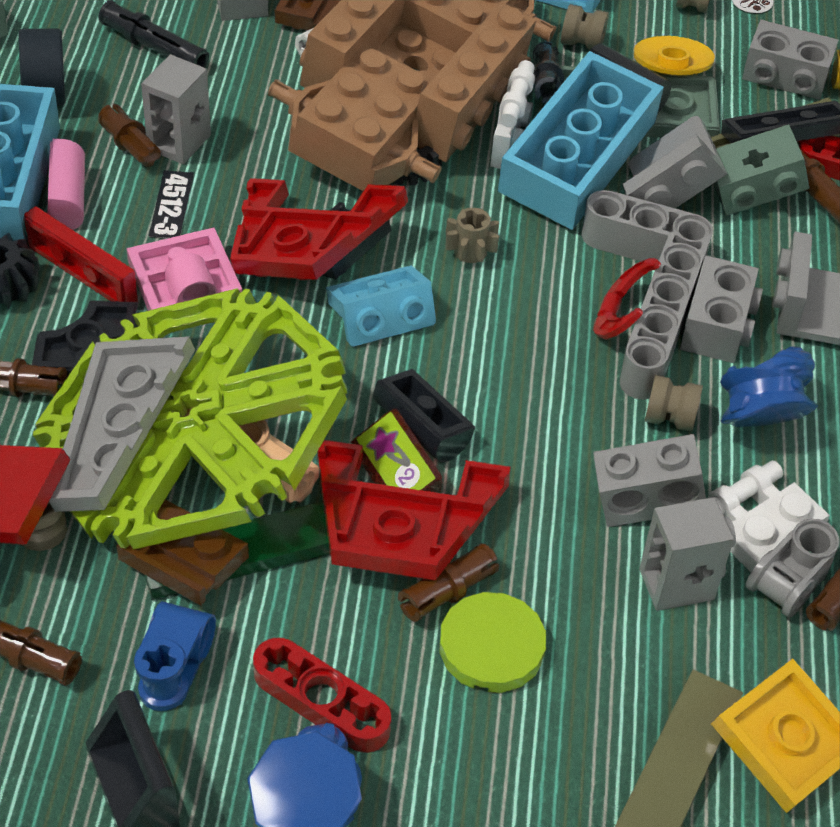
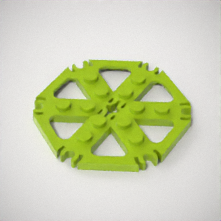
[33,288,347,550]

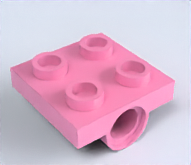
[126,228,242,311]

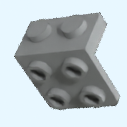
[623,116,727,208]
[773,231,840,345]

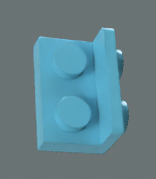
[326,265,436,346]

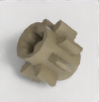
[445,208,499,263]

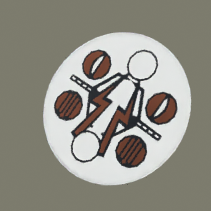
[732,0,773,13]

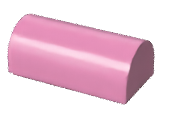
[47,138,85,230]

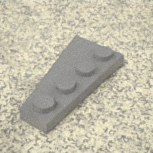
[49,336,195,512]

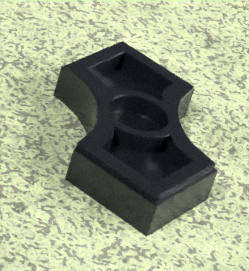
[32,301,139,376]

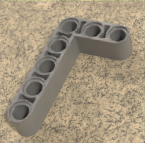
[581,190,713,400]

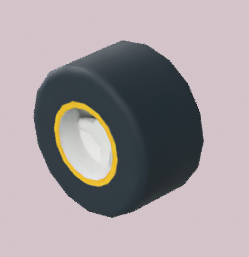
[19,28,65,106]

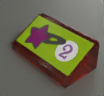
[350,408,442,493]

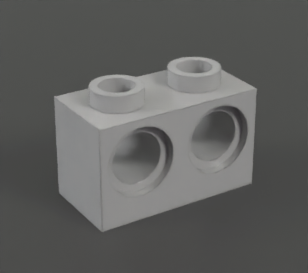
[742,19,839,100]
[680,255,763,363]
[593,434,706,527]

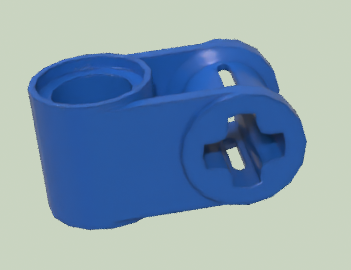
[134,601,216,711]

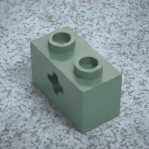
[713,124,809,216]

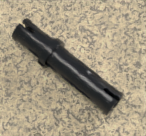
[98,0,209,68]
[533,41,564,103]

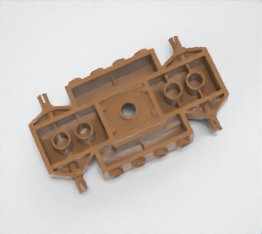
[268,0,557,191]

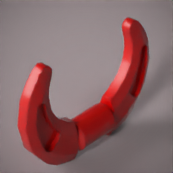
[593,258,661,339]

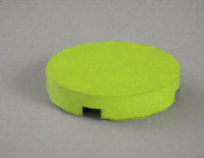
[439,592,546,693]

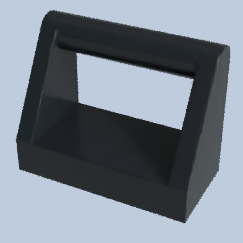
[86,690,180,827]

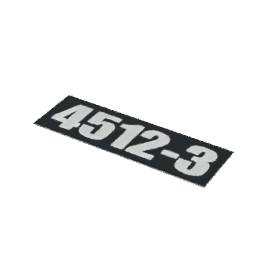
[149,170,194,238]

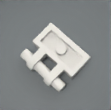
[490,60,535,169]
[708,460,830,572]

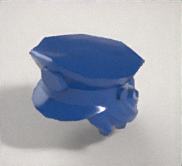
[720,346,818,427]
[247,723,362,827]

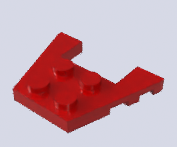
[230,178,408,280]
[317,440,511,580]

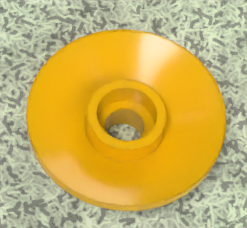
[633,36,715,76]

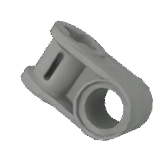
[745,518,839,618]

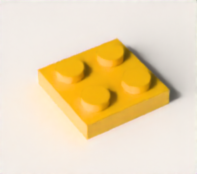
[711,658,840,813]

